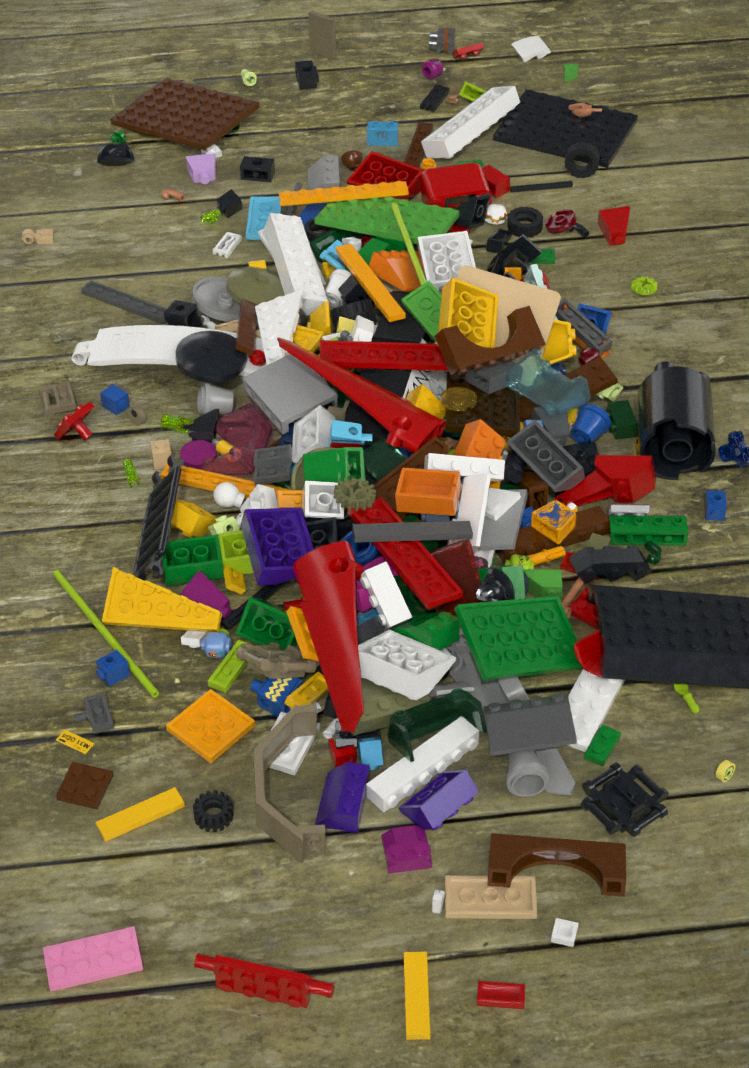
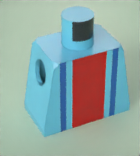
[329,420,372,449]

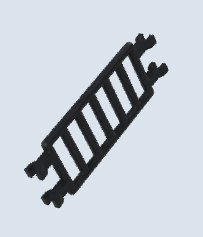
[133,454,184,580]

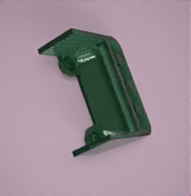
[387,688,487,762]

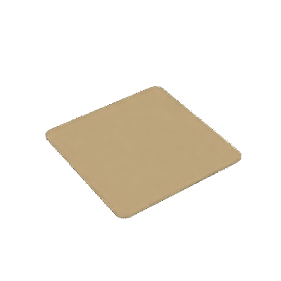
[435,266,561,388]

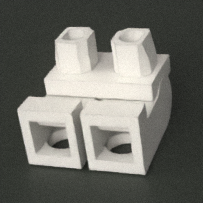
[237,484,277,526]

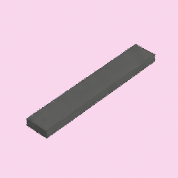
[81,280,167,325]
[352,521,473,542]

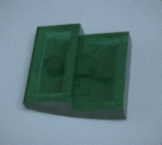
[363,437,406,482]

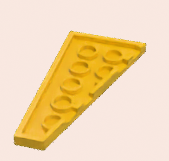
[102,567,222,632]

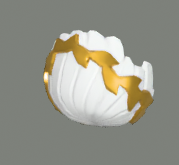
[485,204,509,225]

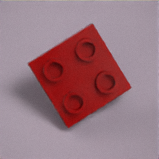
[54,402,95,441]

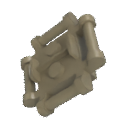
[236,643,319,679]

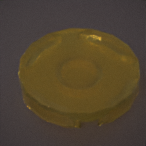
[441,387,477,411]

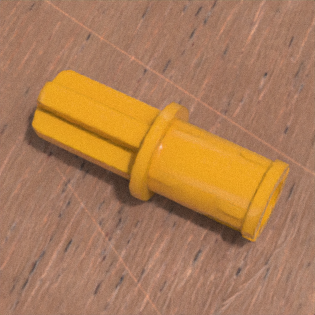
[527,546,566,566]

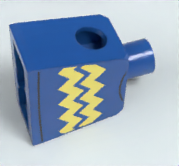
[250,677,303,717]

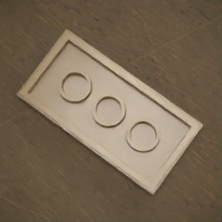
[445,875,537,919]

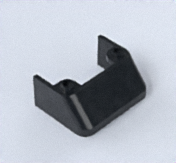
[486,234,542,280]

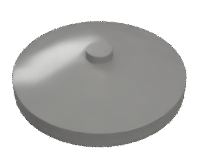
[192,277,240,322]

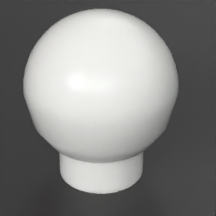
[213,482,245,508]

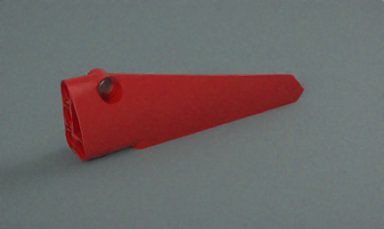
[277,337,446,453]
[292,541,364,732]

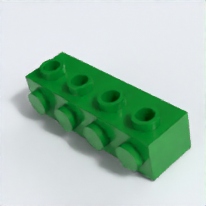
[608,515,689,546]

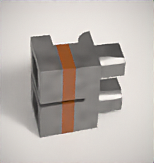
[429,28,455,55]

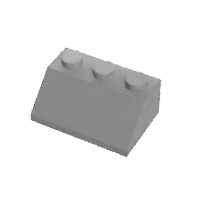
[307,155,340,190]

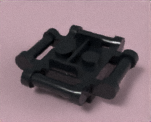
[581,762,669,837]

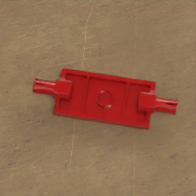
[194,953,334,1008]

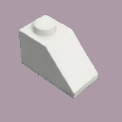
[350,315,374,342]

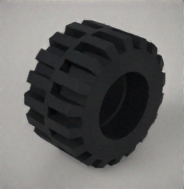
[330,299,376,331]

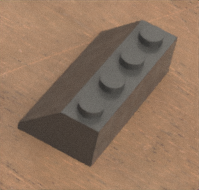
[506,420,585,492]

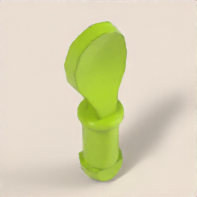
[674,683,700,713]

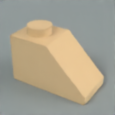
[149,439,171,470]

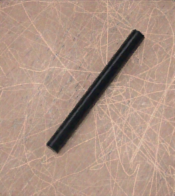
[510,181,573,193]

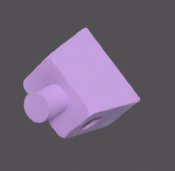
[186,153,216,185]

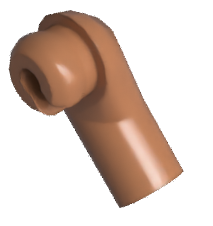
[161,188,185,202]

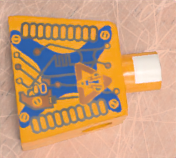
[531,500,578,545]

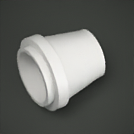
[325,269,354,308]

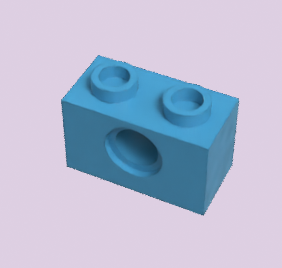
[367,121,398,146]

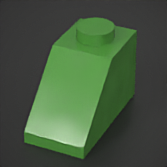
[523,570,562,600]

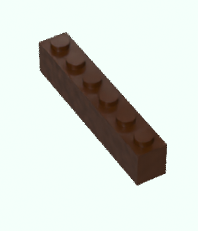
[496,506,610,565]

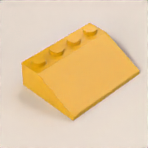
[436,277,499,348]

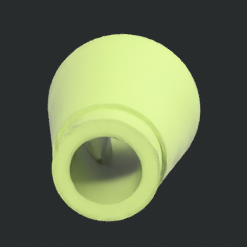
[241,69,257,86]

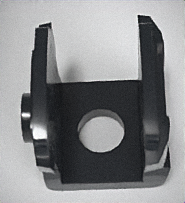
[164,300,203,328]

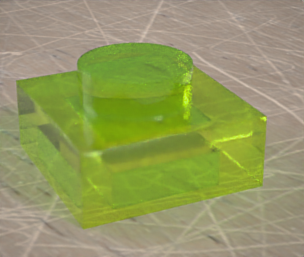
[200,209,221,224]

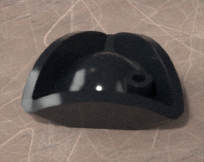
[97,143,134,166]
[476,566,515,602]

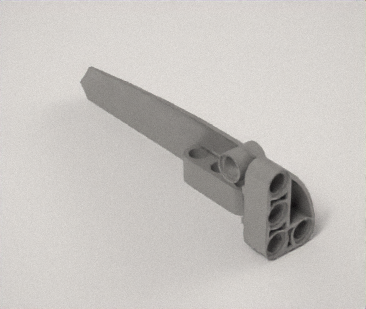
[446,625,576,796]

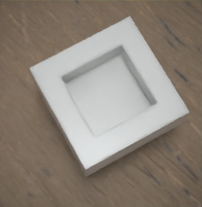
[201,144,222,158]
[181,631,208,648]
[551,918,579,947]

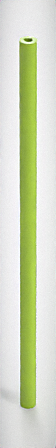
[391,203,426,285]
[53,570,159,698]

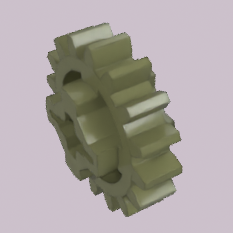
[333,477,376,511]

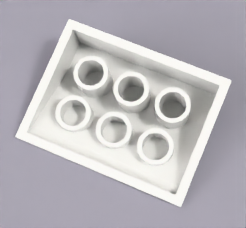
[418,231,476,295]
[358,630,456,700]

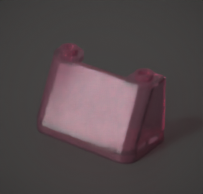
[201,402,272,475]

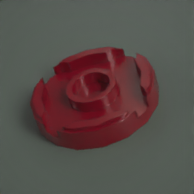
[545,209,577,234]

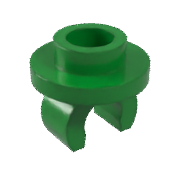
[109,130,126,144]

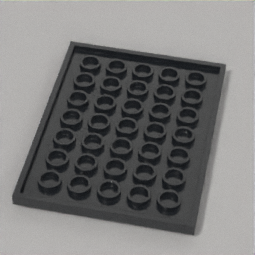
[493,90,638,168]

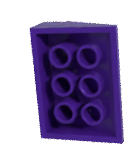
[240,507,314,585]

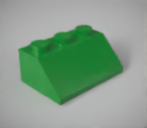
[236,597,298,650]

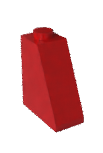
[598,206,630,246]

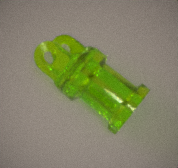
[160,413,194,434]

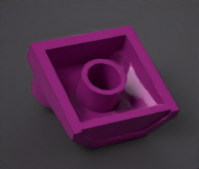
[381,825,432,874]

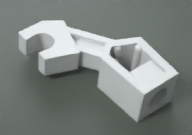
[342,237,361,252]

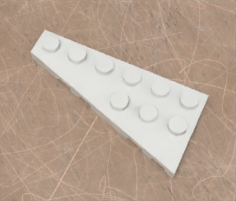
[255,289,305,365]

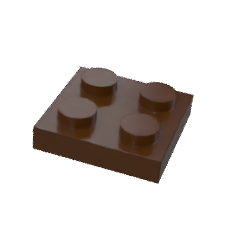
[56,762,113,809]

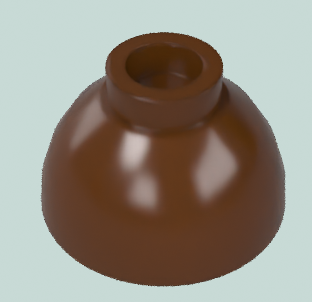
[341,150,363,171]

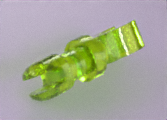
[123,459,140,488]

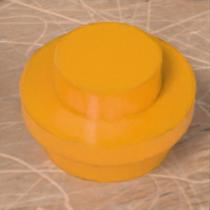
[421,158,436,170]

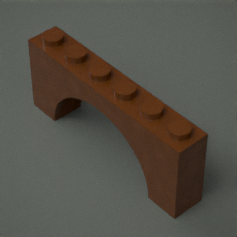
[435,306,546,376]
[487,833,626,897]

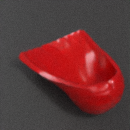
[574,629,603,677]

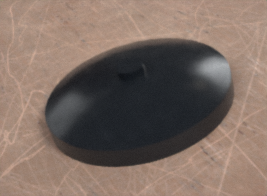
[175,331,247,383]

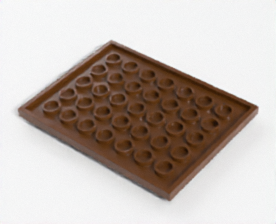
[110,78,260,150]

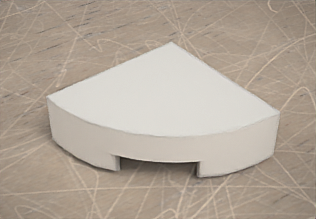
[432,890,445,913]

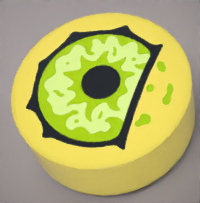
[716,760,735,782]

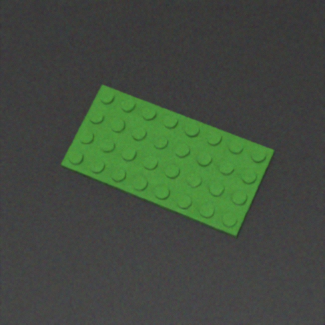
[314,197,459,244]

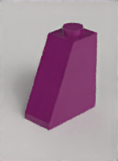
[179,571,231,626]

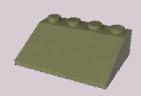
[351,678,433,736]

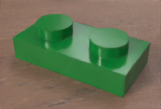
[584,724,621,767]

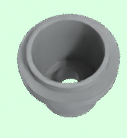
[197,382,233,416]
[506,750,550,797]

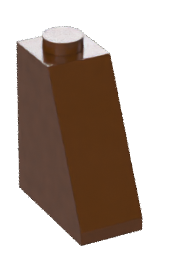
[513,471,548,510]

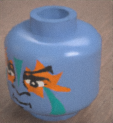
[201,631,232,658]

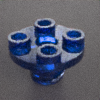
[718,430,749,467]

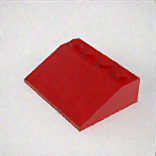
[346,151,424,200]

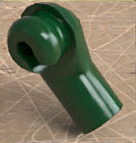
[645,541,662,565]

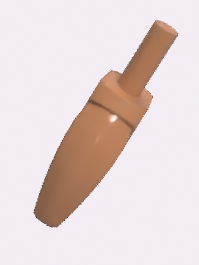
[569,103,602,117]

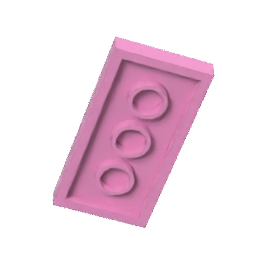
[43,927,143,992]

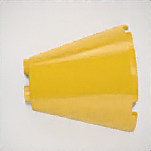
[538,320,577,370]

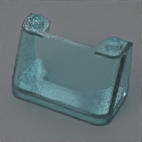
[505,348,591,415]

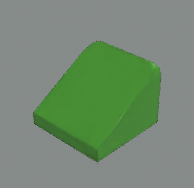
[563,64,578,82]

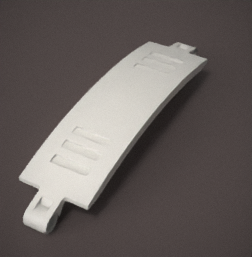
[72,325,267,376]

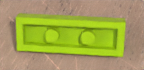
[207,639,251,693]

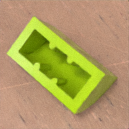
[459,81,487,102]

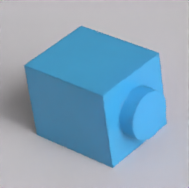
[357,737,384,770]

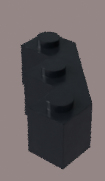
[569,545,652,583]

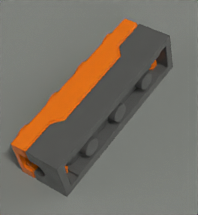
[555,298,612,359]

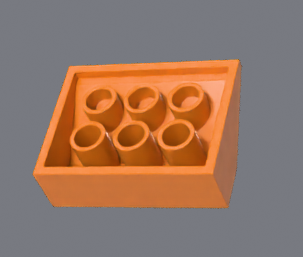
[369,250,421,292]

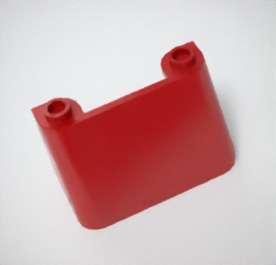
[420,163,492,208]

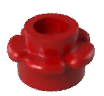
[249,350,266,366]

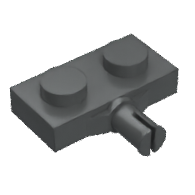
[73,693,114,734]

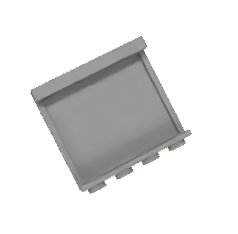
[243,354,338,434]

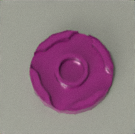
[180,440,217,469]

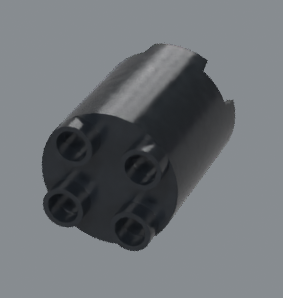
[638,361,716,480]

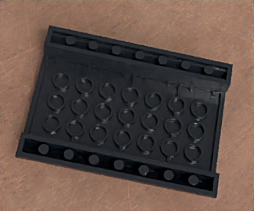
[587,584,749,689]

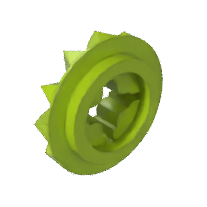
[631,276,657,295]

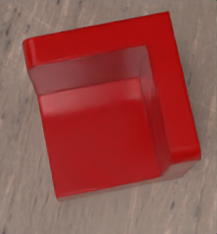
[328,738,356,768]

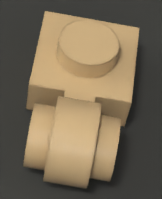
[22,229,54,245]

